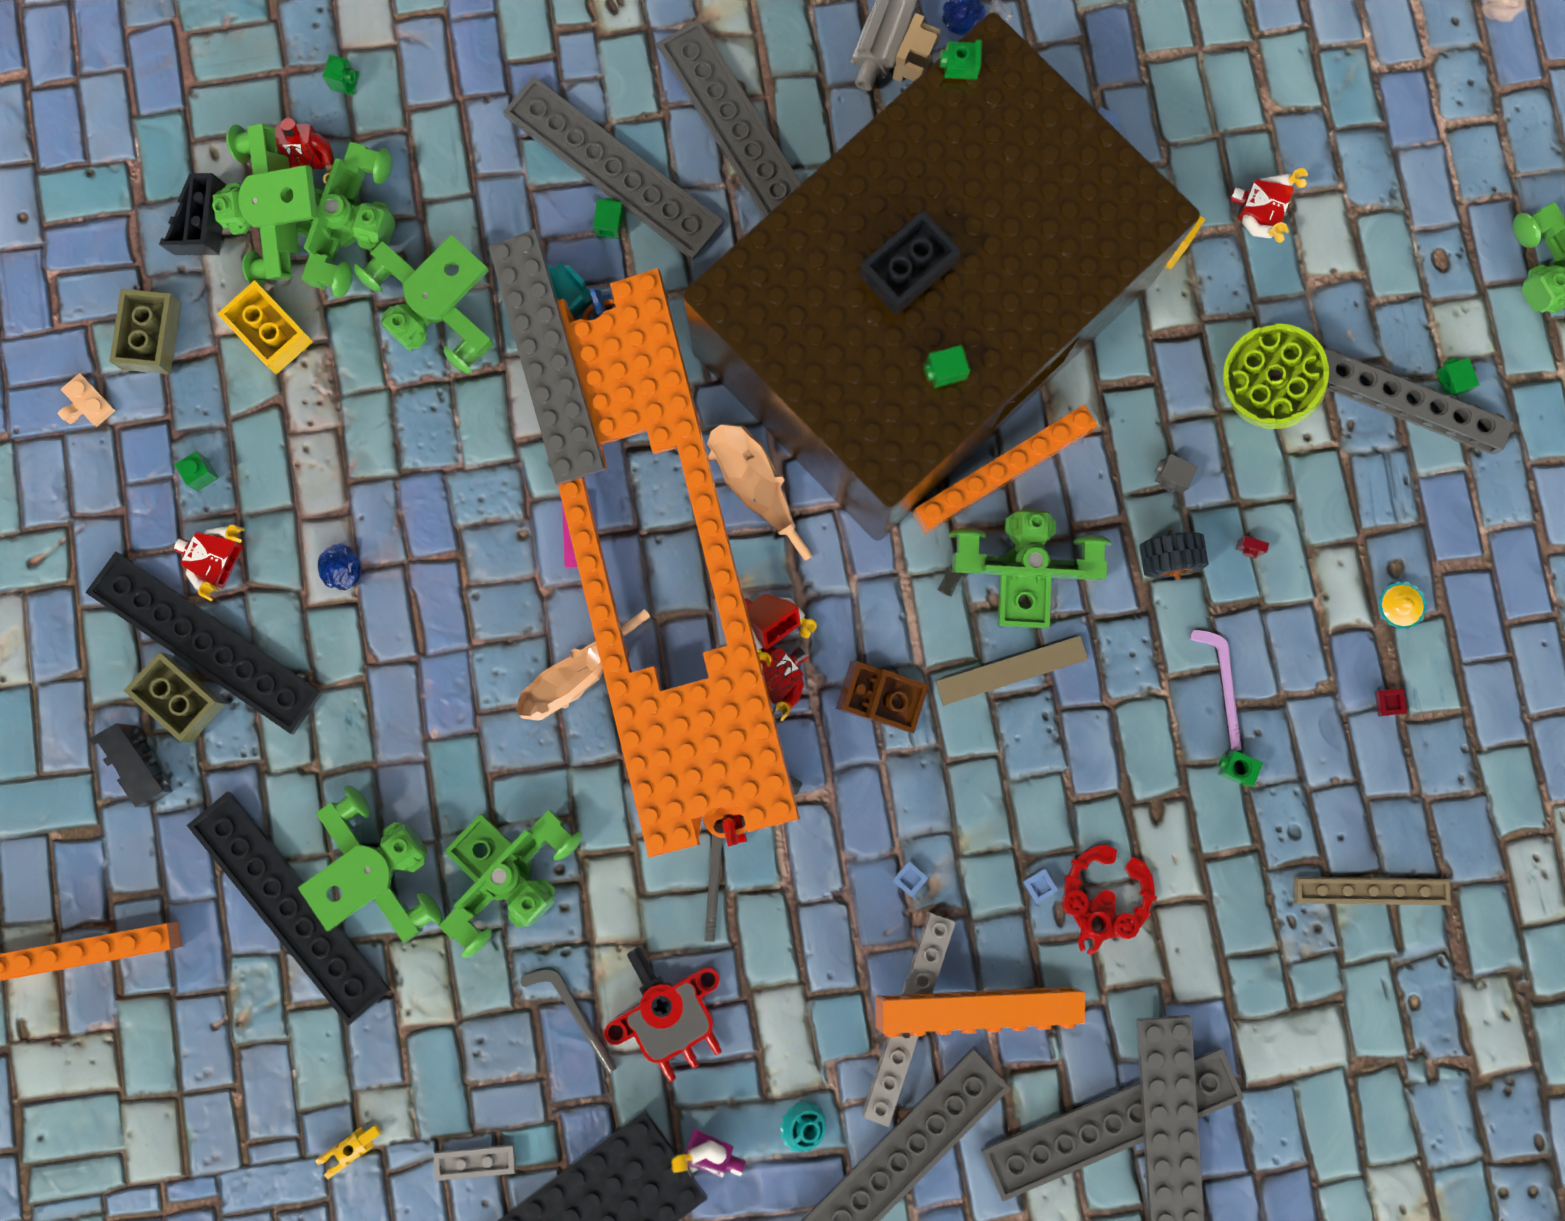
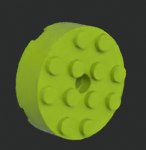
[1223,324,1329,429]

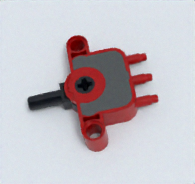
[604,947,722,1082]

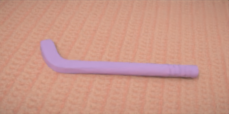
[1190,630,1242,751]

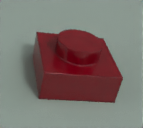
[1235,536,1270,558]
[1375,688,1407,717]

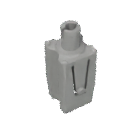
[850,0,917,91]

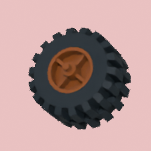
[1139,530,1209,580]

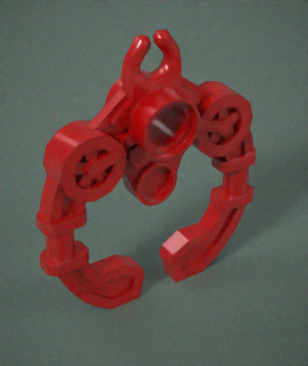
[1061,845,1157,956]

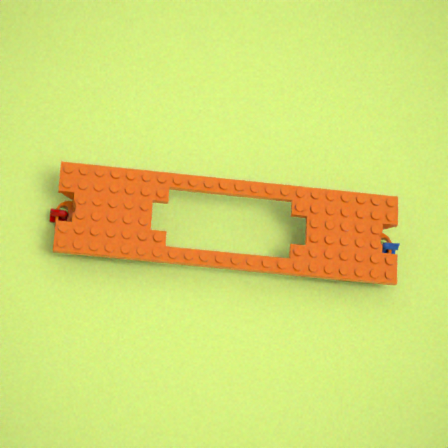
[558,268,800,858]

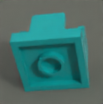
[548,262,592,319]

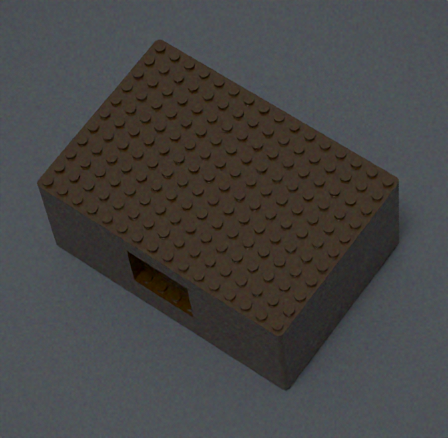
[683,12,1200,541]

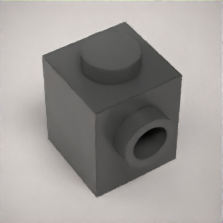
[1155,454,1198,494]

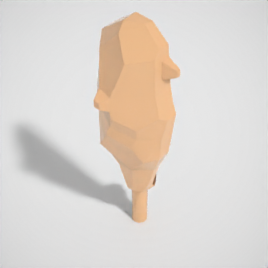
[707,423,813,561]
[516,609,650,720]

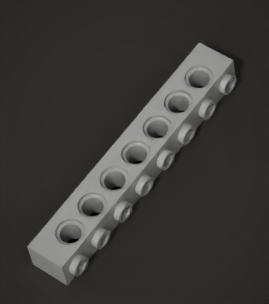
[862,912,956,1127]

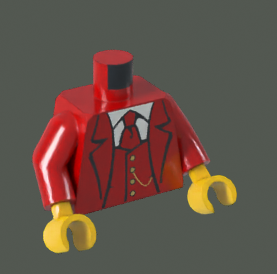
[275,118,335,184]
[760,646,809,721]

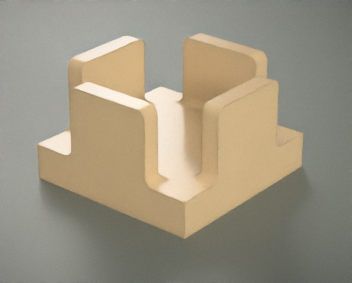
[893,13,941,82]

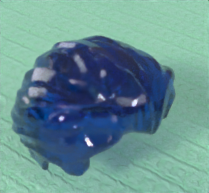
[942,0,987,35]
[317,543,362,591]

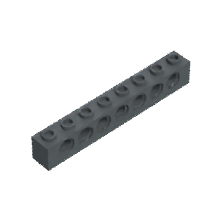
[1324,349,1513,455]

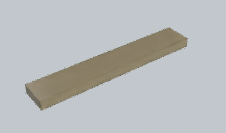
[935,636,1088,706]
[1293,877,1451,905]

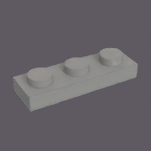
[433,1144,516,1181]

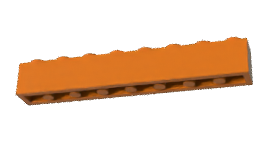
[913,404,1098,535]
[0,921,182,981]
[875,987,1085,1037]

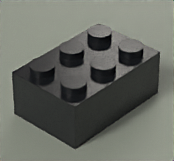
[859,211,961,316]

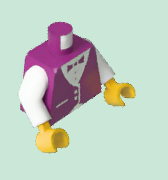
[672,1129,746,1178]

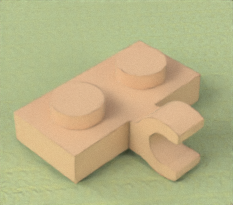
[58,373,116,427]

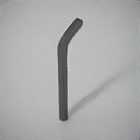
[704,816,745,942]
[520,969,617,1074]

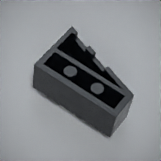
[158,173,227,255]
[89,723,173,807]

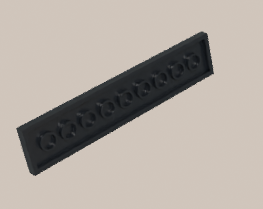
[85,551,323,735]
[186,792,391,1026]

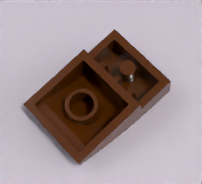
[836,661,929,734]

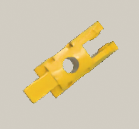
[315,1124,383,1179]

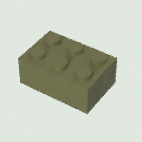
[109,289,182,375]
[124,652,226,743]

